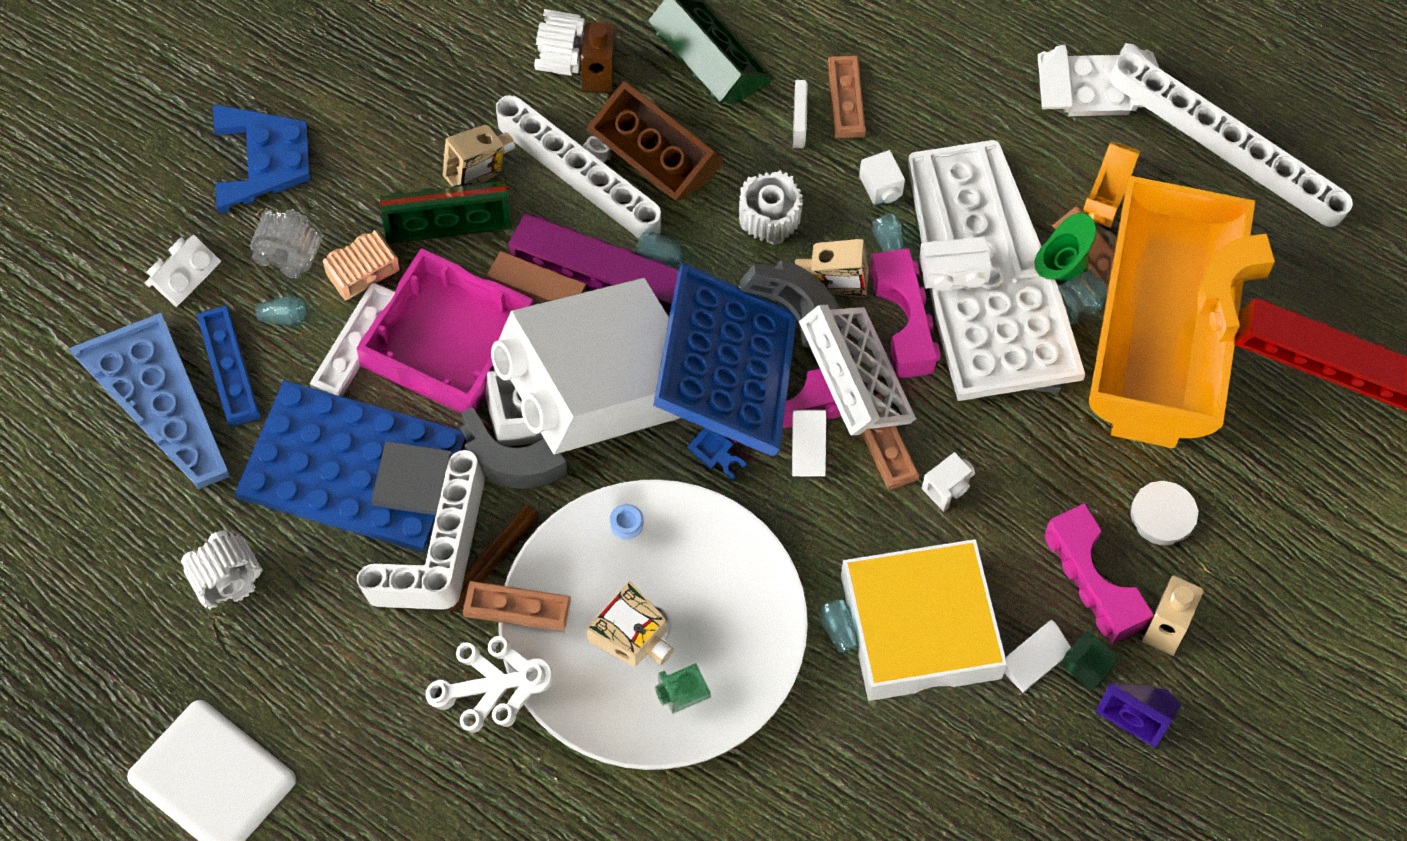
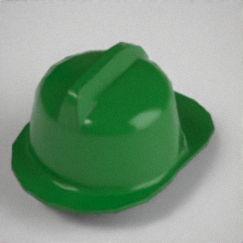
[1034,213,1097,282]

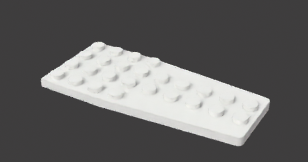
[908,140,1085,401]

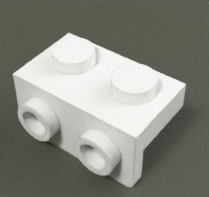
[145,234,221,307]

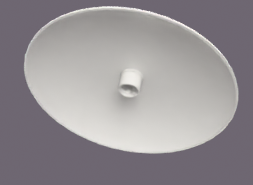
[498,480,808,770]

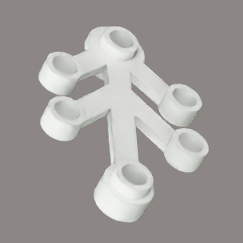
[426,636,553,733]

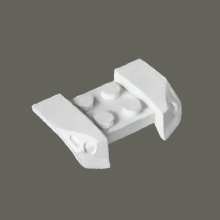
[1038,43,1160,116]

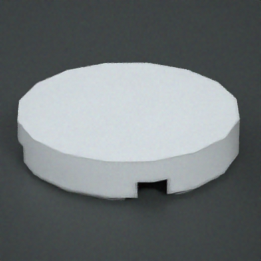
[1130,481,1198,546]

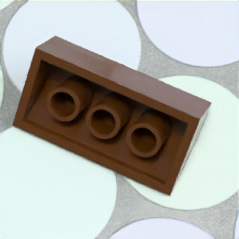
[586,81,724,202]

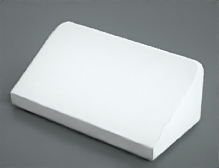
[1004,619,1073,693]

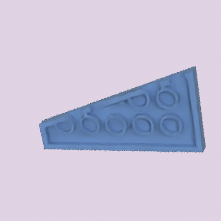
[69,313,230,489]

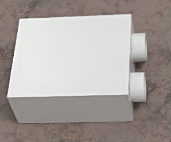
[491,278,681,455]

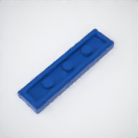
[196,305,261,427]

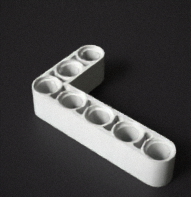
[357,450,485,610]

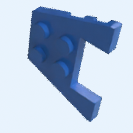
[213,105,311,213]

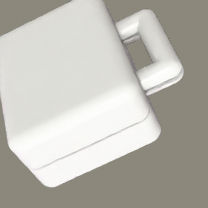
[127,700,296,841]

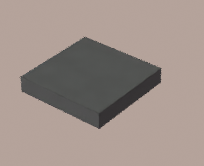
[371,441,451,515]

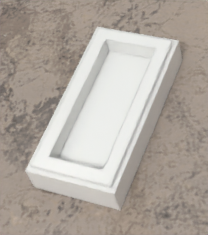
[793,80,808,148]
[792,409,826,476]

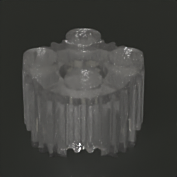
[250,209,324,278]

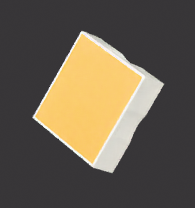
[841,539,1007,701]

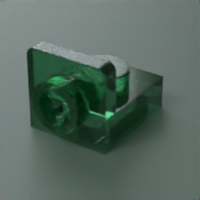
[655,663,711,714]

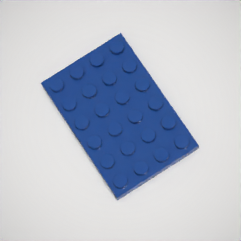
[653,263,797,457]
[235,380,467,553]

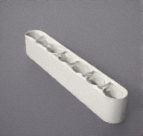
[496,95,661,241]

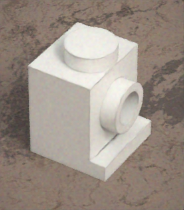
[922,452,975,512]

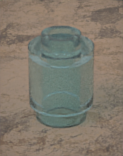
[635,232,684,268]

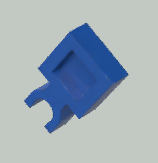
[687,428,747,481]

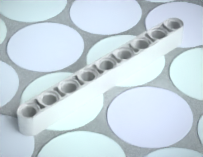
[1110,52,1353,227]

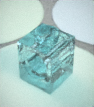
[1058,269,1108,325]

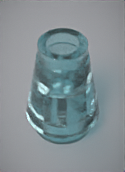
[871,214,905,252]
[256,295,306,327]
[819,600,858,653]

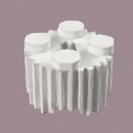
[534,9,585,76]
[739,170,803,245]
[181,530,263,609]

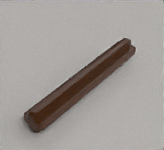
[449,505,539,612]

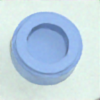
[610,504,644,540]

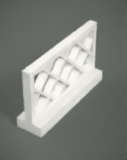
[799,305,916,436]

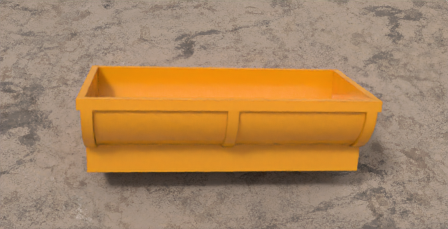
[1089,175,1255,449]

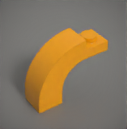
[1083,141,1141,228]
[1197,234,1275,343]

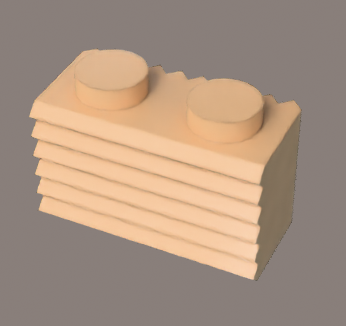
[323,230,400,301]

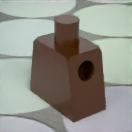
[581,22,617,94]

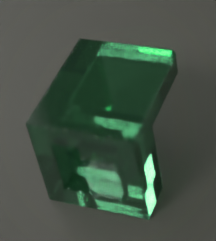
[1061,631,1119,691]

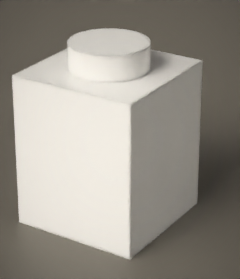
[859,150,905,206]

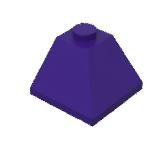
[1095,683,1182,748]

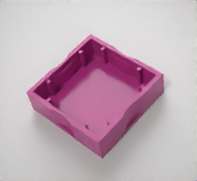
[356,248,534,413]

